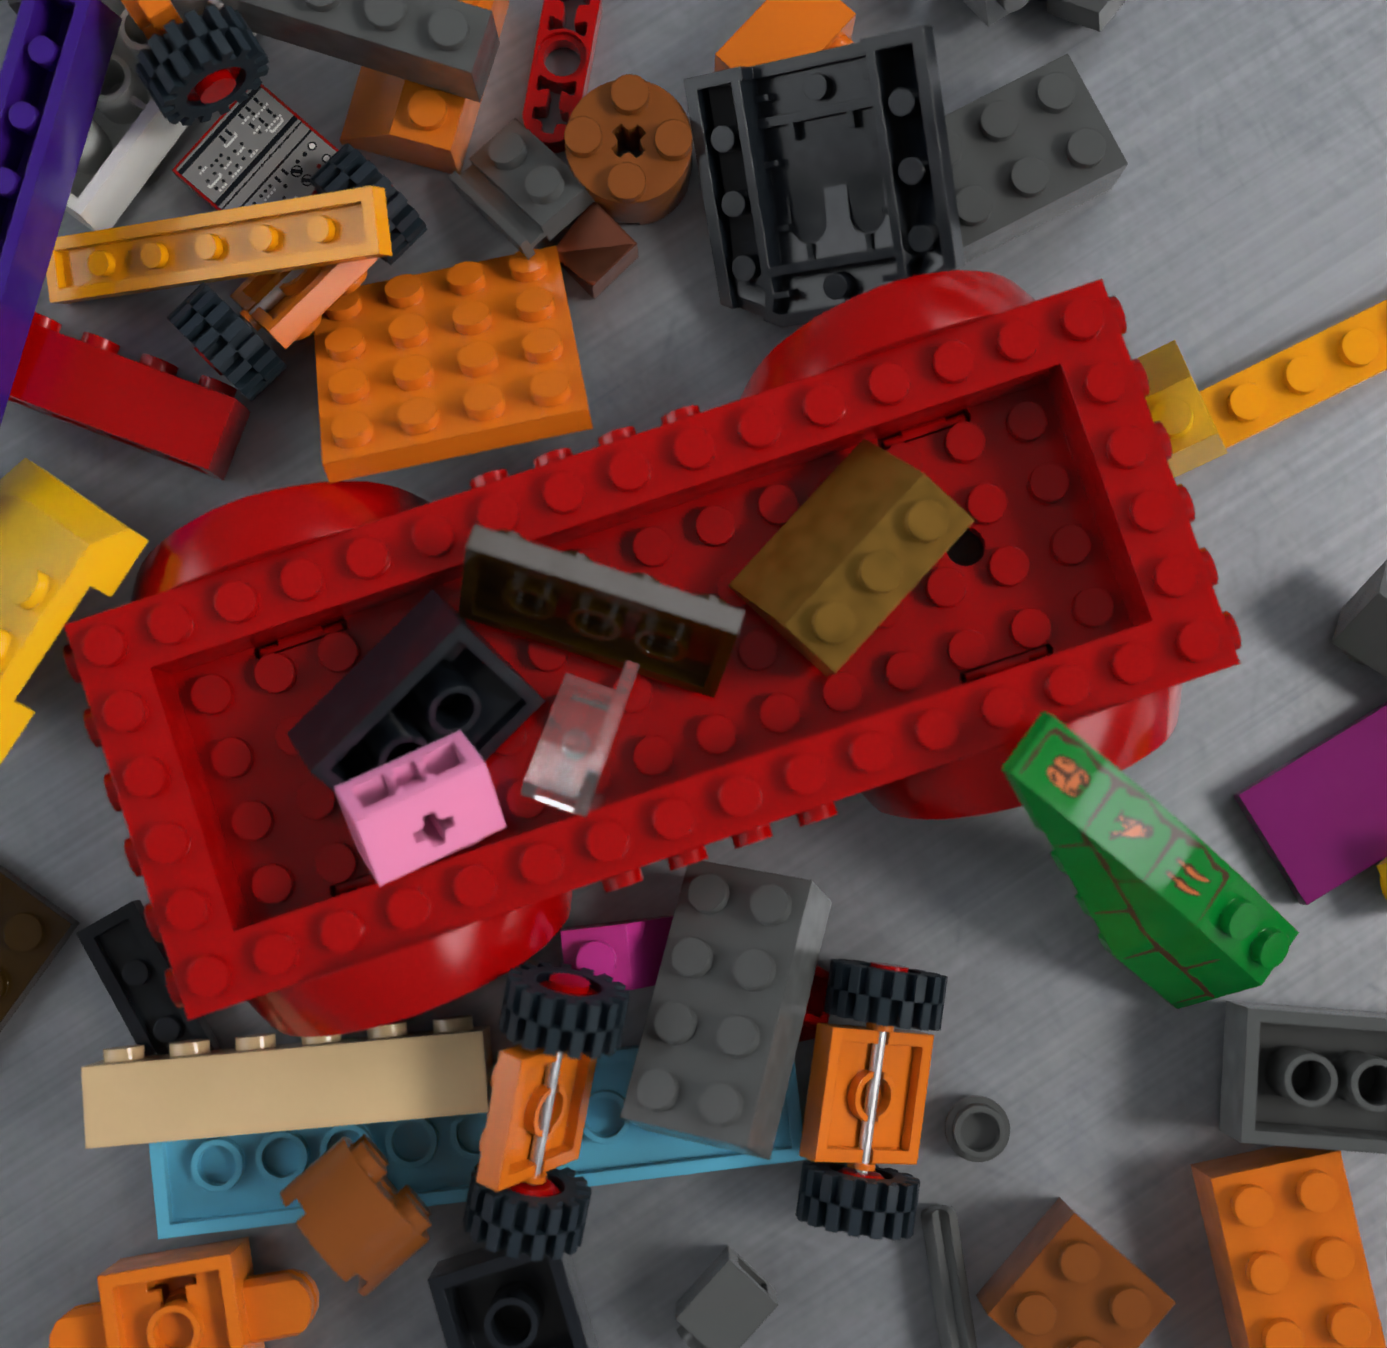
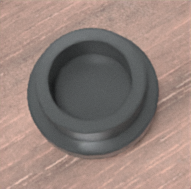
[944,1095,1010,1162]

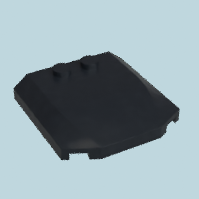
[683,25,965,327]

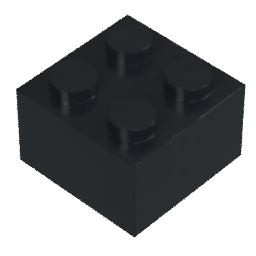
[428,1247,599,1348]

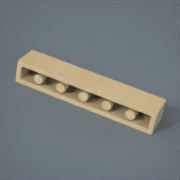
[81,1015,493,1149]

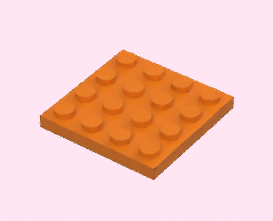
[314,245,593,483]

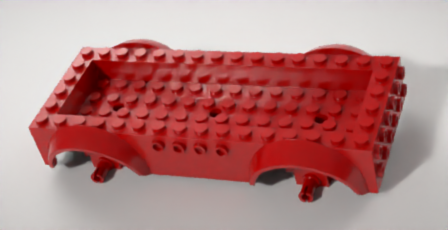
[63,270,1241,1037]

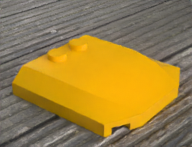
[0,458,149,765]

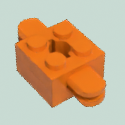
[49,1236,320,1348]

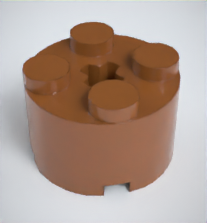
[564,74,693,225]
[280,1134,432,1297]

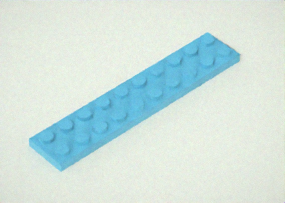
[149,1045,807,1240]

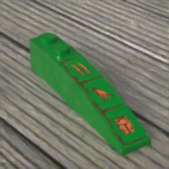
[1001,711,1299,1009]

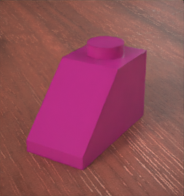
[560,915,674,990]

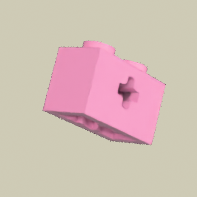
[333,730,506,886]

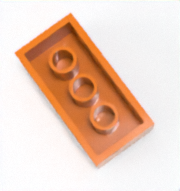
[1190,1146,1387,1348]

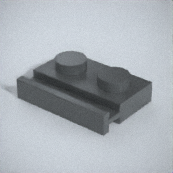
[448,118,594,260]

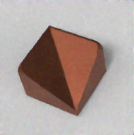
[557,202,639,299]

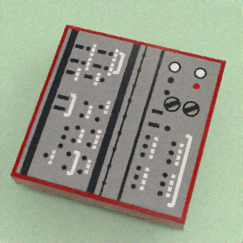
[172,84,339,211]

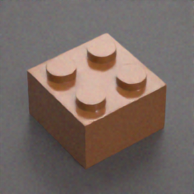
[976,1197,1176,1348]

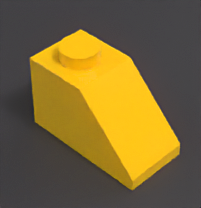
[1138,340,1228,478]

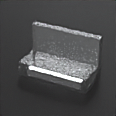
[521,660,639,817]

